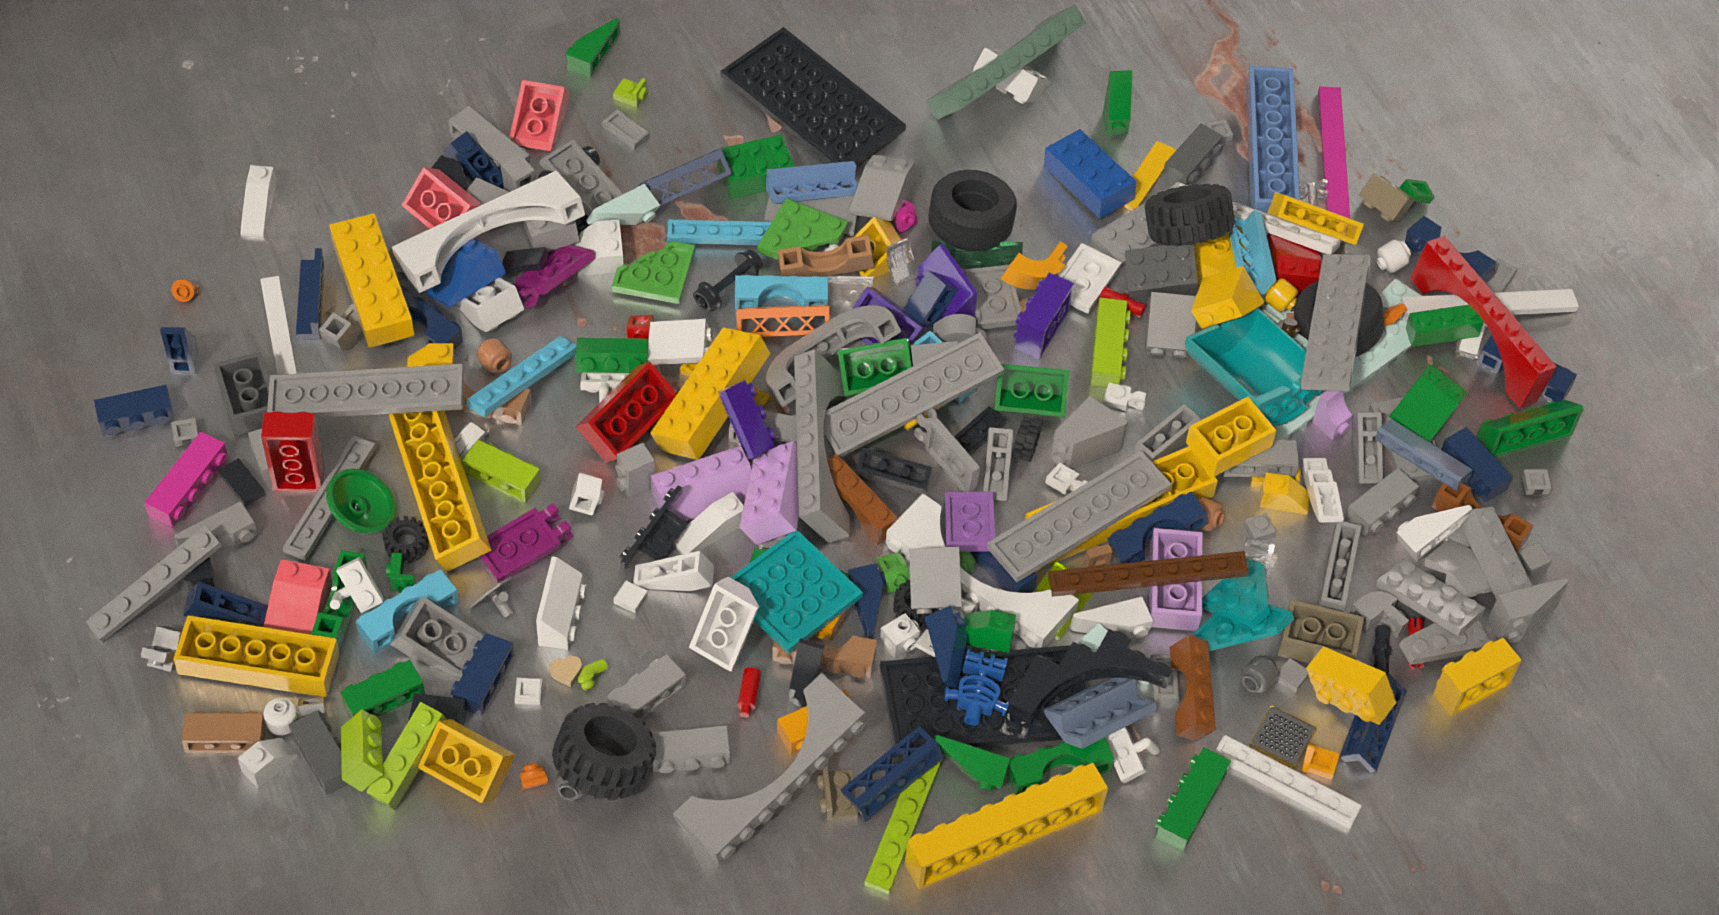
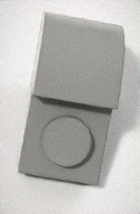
[319,304,362,351]
[933,314,986,343]
[1349,591,1409,638]
[140,625,183,672]

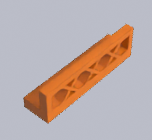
[736,305,831,337]

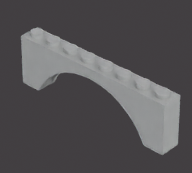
[794,349,850,543]
[673,673,867,863]

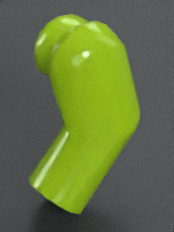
[578,658,608,690]

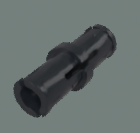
[1372,625,1392,673]

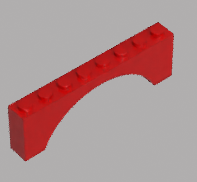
[1410,236,1557,409]

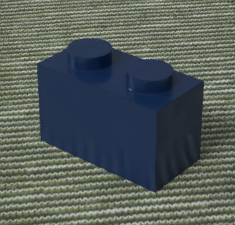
[904,270,959,327]

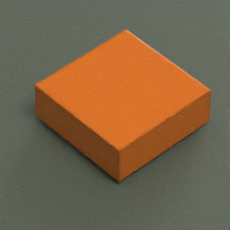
[1383,303,1407,326]

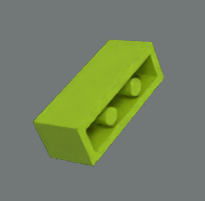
[462,439,541,503]
[341,709,383,792]

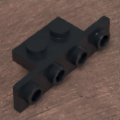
[619,485,688,570]

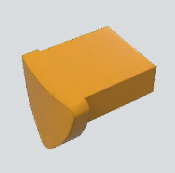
[1301,742,1340,780]

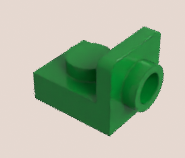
[1399,179,1435,204]

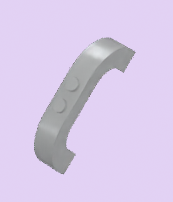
[766,305,901,407]

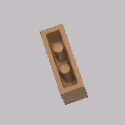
[181,711,266,753]

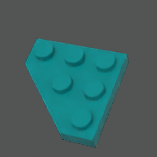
[1202,558,1271,628]
[1192,604,1294,651]

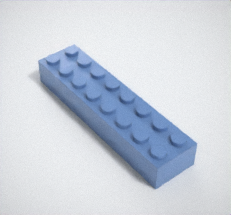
[1246,66,1300,213]

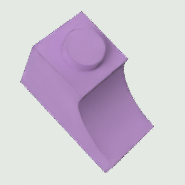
[1312,390,1353,440]

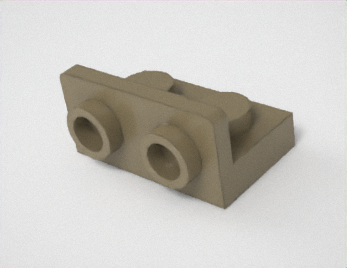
[817,765,858,822]

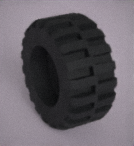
[1144,184,1235,246]
[552,703,656,801]

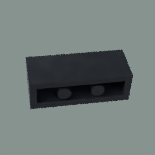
[856,447,932,495]

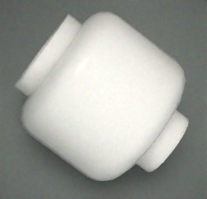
[1376,240,1411,273]
[263,697,299,735]

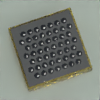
[1249,705,1317,770]

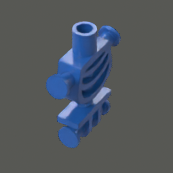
[944,648,1009,726]

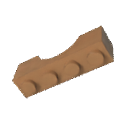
[778,235,875,277]
[459,382,531,425]
[772,636,877,678]

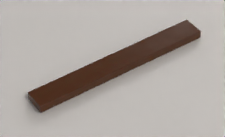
[1048,551,1249,597]

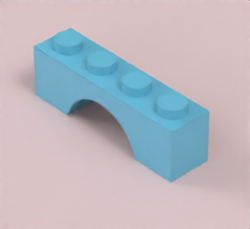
[735,275,828,312]
[356,569,459,654]

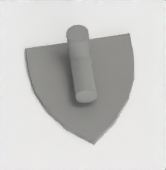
[469,577,513,618]

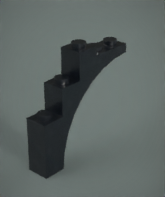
[1007,629,1173,724]

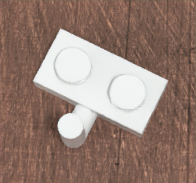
[581,372,629,403]
[330,557,384,613]
[1105,727,1160,784]

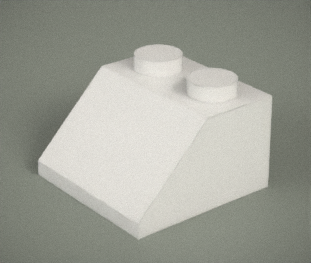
[575,219,623,276]

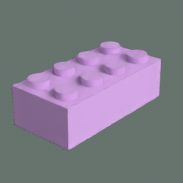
[740,441,799,545]
[1149,528,1203,631]

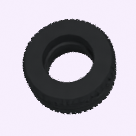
[928,169,1017,251]
[1294,280,1384,357]

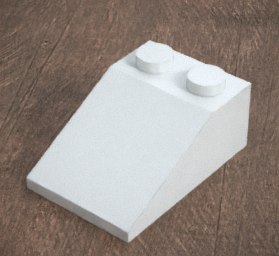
[455,278,524,332]

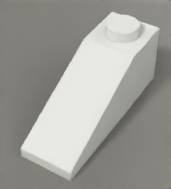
[240,165,277,238]
[674,492,744,555]
[1397,505,1472,561]
[633,551,714,591]
[1070,597,1153,639]

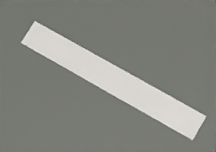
[260,276,297,375]

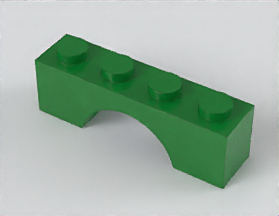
[311,550,368,651]
[1006,737,1114,795]

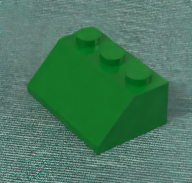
[838,338,913,397]
[994,363,1070,418]

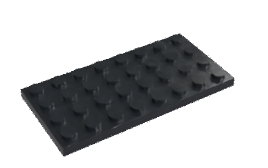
[720,27,906,166]
[879,645,1086,748]

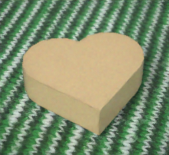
[549,656,582,687]

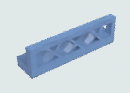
[766,161,858,203]

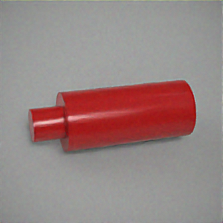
[737,667,762,718]

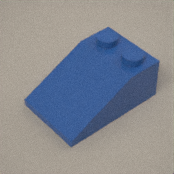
[426,239,506,308]

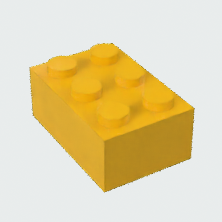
[1186,397,1276,477]
[1433,638,1522,717]
[1306,646,1396,725]
[417,719,516,803]

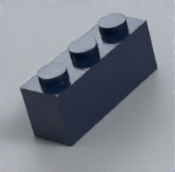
[94,385,175,436]
[1441,427,1512,503]
[451,632,514,716]

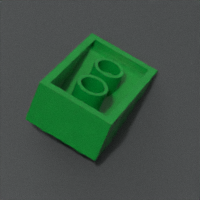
[1389,364,1468,442]

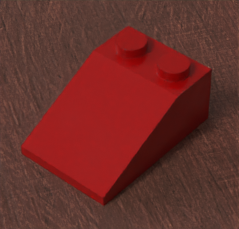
[1268,233,1322,292]

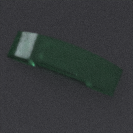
[931,241,1023,269]

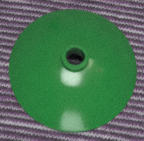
[326,469,396,534]

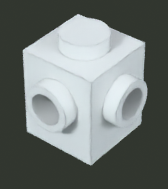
[569,473,604,515]
[880,613,920,658]

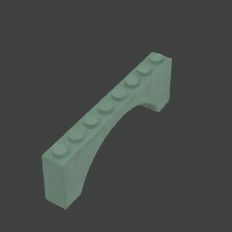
[926,5,1086,120]

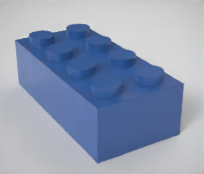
[1044,129,1136,219]

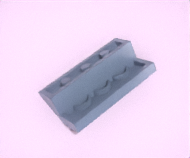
[1376,419,1473,491]
[1044,678,1157,749]

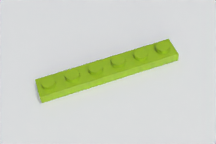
[864,760,942,894]

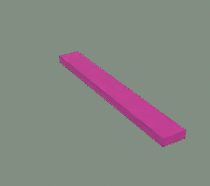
[1318,86,1350,219]

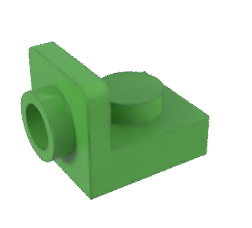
[876,552,910,593]

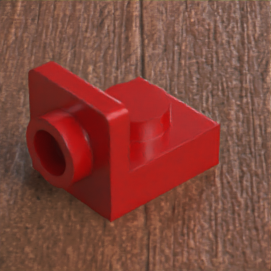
[626,315,654,343]

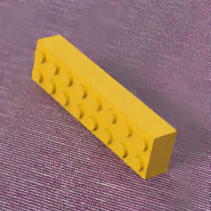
[388,410,492,572]
[1025,447,1218,566]
[905,763,1108,890]

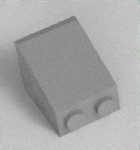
[1145,292,1196,358]
[1050,396,1128,469]
[909,547,962,614]

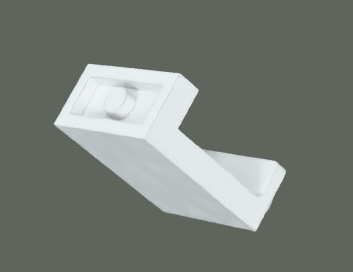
[647,319,713,373]

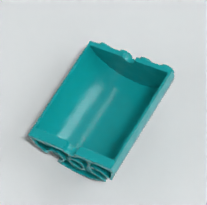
[1185,308,1323,427]

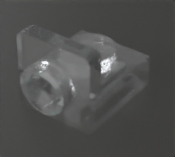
[1243,537,1277,573]

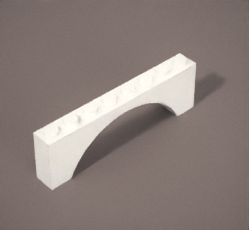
[392,171,585,293]
[886,494,1079,648]

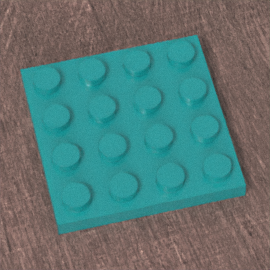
[731,529,863,654]

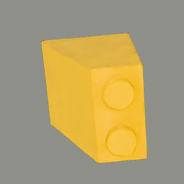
[1191,266,1264,329]

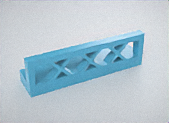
[1229,211,1276,295]

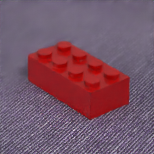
[575,361,677,463]
[261,411,325,492]

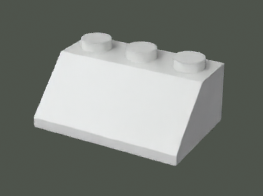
[973,47,1053,104]
[536,556,587,650]
[689,577,759,672]

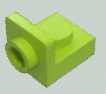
[613,78,649,108]

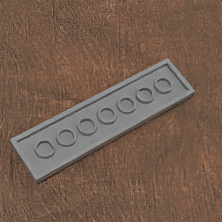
[1301,254,1370,391]
[824,332,1004,458]
[267,364,464,418]
[987,451,1172,582]

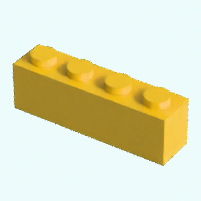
[1267,192,1364,245]

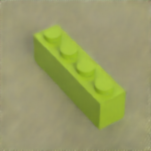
[1090,298,1130,387]
[366,702,447,811]

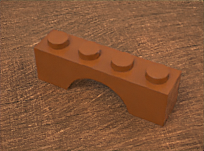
[827,453,898,545]
[1432,483,1533,554]
[1169,635,1216,742]

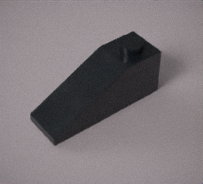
[789,638,825,707]

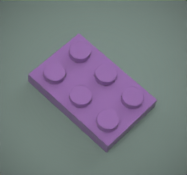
[945,491,995,551]

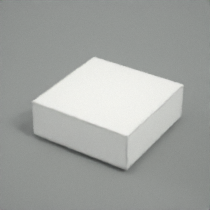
[614,581,648,613]
[514,677,543,705]

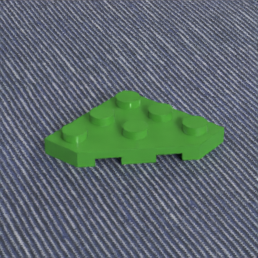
[757,198,848,260]
[612,241,695,304]

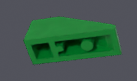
[565,18,620,78]
[1102,70,1132,135]
[964,610,1016,653]
[932,735,1010,792]

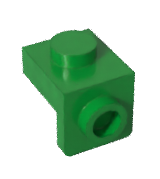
[386,553,416,593]

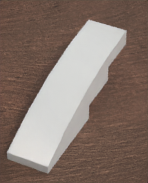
[1301,458,1344,522]

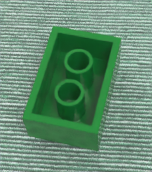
[717,134,795,200]

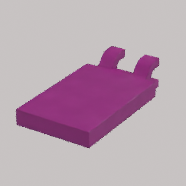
[512,244,596,308]
[479,503,573,584]

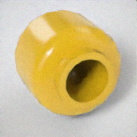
[1264,278,1298,312]

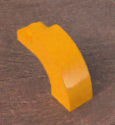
[1000,241,1068,290]

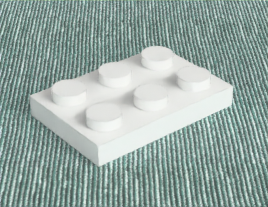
[1058,243,1122,314]

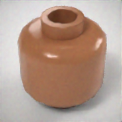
[477,338,512,373]
[1197,497,1225,532]

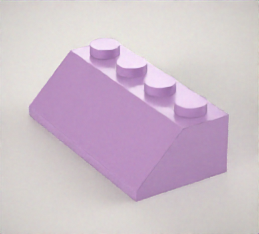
[651,446,751,523]

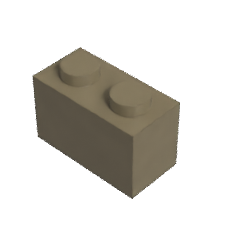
[1359,173,1415,222]

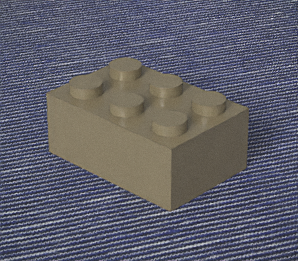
[1278,599,1364,663]

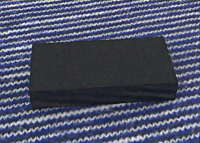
[502,247,549,273]
[218,458,266,507]

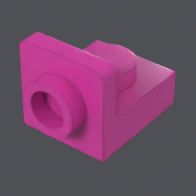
[893,200,918,233]

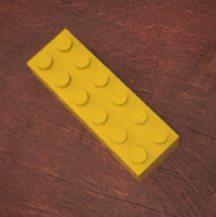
[329,213,414,348]
[651,327,770,460]
[173,616,340,697]

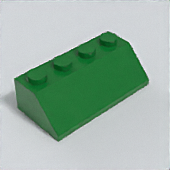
[1476,400,1584,457]

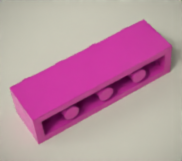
[144,431,228,528]

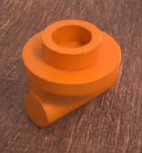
[171,279,200,302]
[519,762,548,790]

